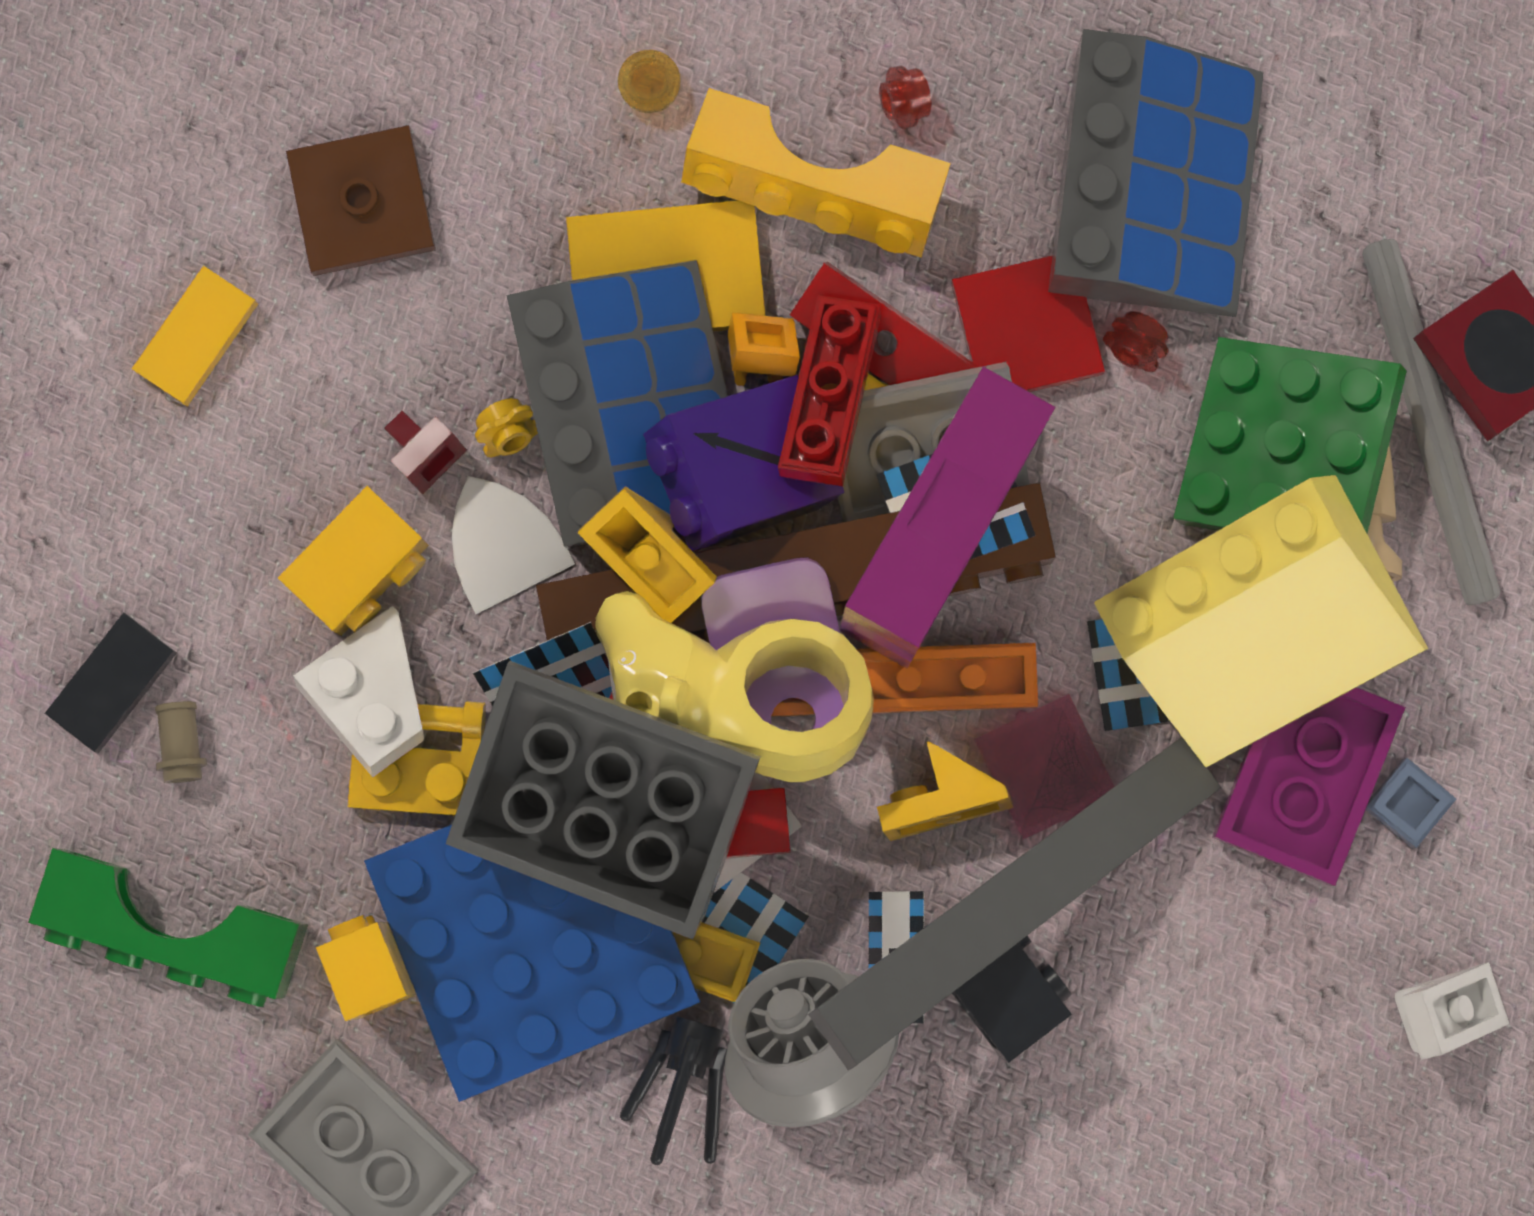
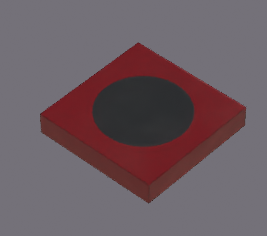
[1413,270,1534,442]

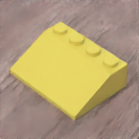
[1094,475,1428,767]

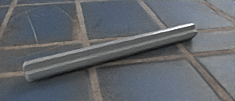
[1362,239,1500,605]

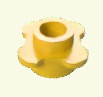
[475,398,538,458]

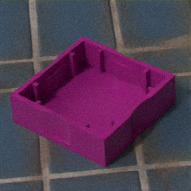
[840,366,1056,669]

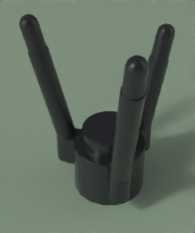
[620,1016,727,1165]

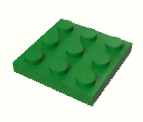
[1173,337,1407,533]

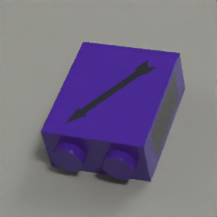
[643,375,845,552]

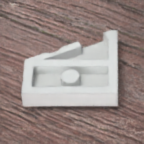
[293,606,424,777]

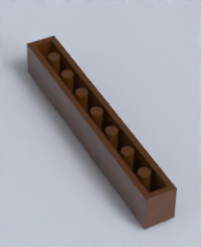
[536,482,1056,644]

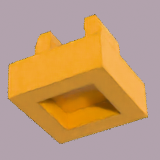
[728,312,800,386]

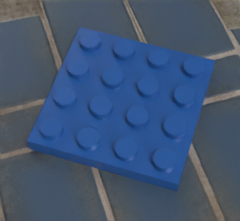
[364,825,701,1102]

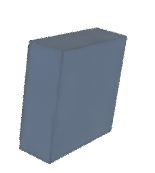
[1366,758,1456,849]

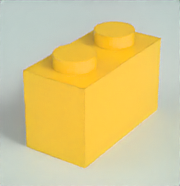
[278,486,429,636]
[316,915,417,1021]

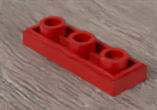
[789,262,979,385]
[778,295,881,487]

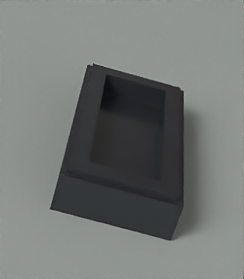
[44,612,177,753]

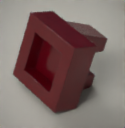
[384,411,467,494]

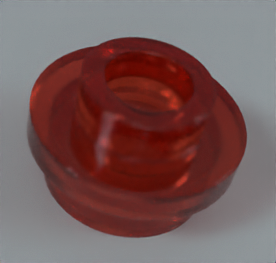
[879,65,932,129]

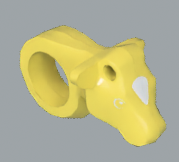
[595,591,874,783]

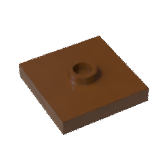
[286,125,436,276]

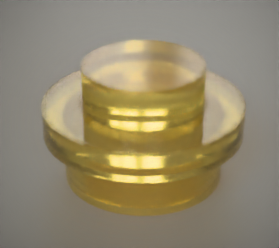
[618,50,681,113]

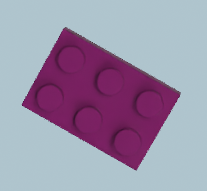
[1212,688,1406,886]

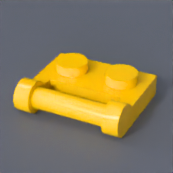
[347,701,486,816]

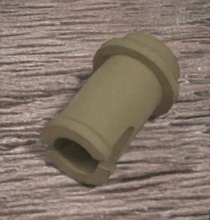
[155,701,207,783]

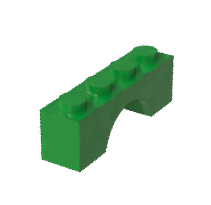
[28,848,308,1007]

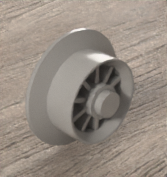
[725,959,899,1127]

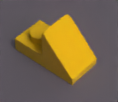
[577,486,717,623]
[877,741,1014,841]

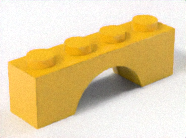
[681,88,951,258]

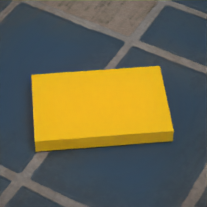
[566,200,765,332]

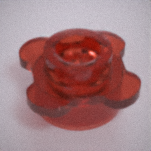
[1103,311,1169,372]

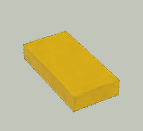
[132,265,258,407]

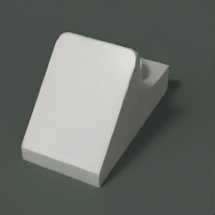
[1395,962,1509,1060]

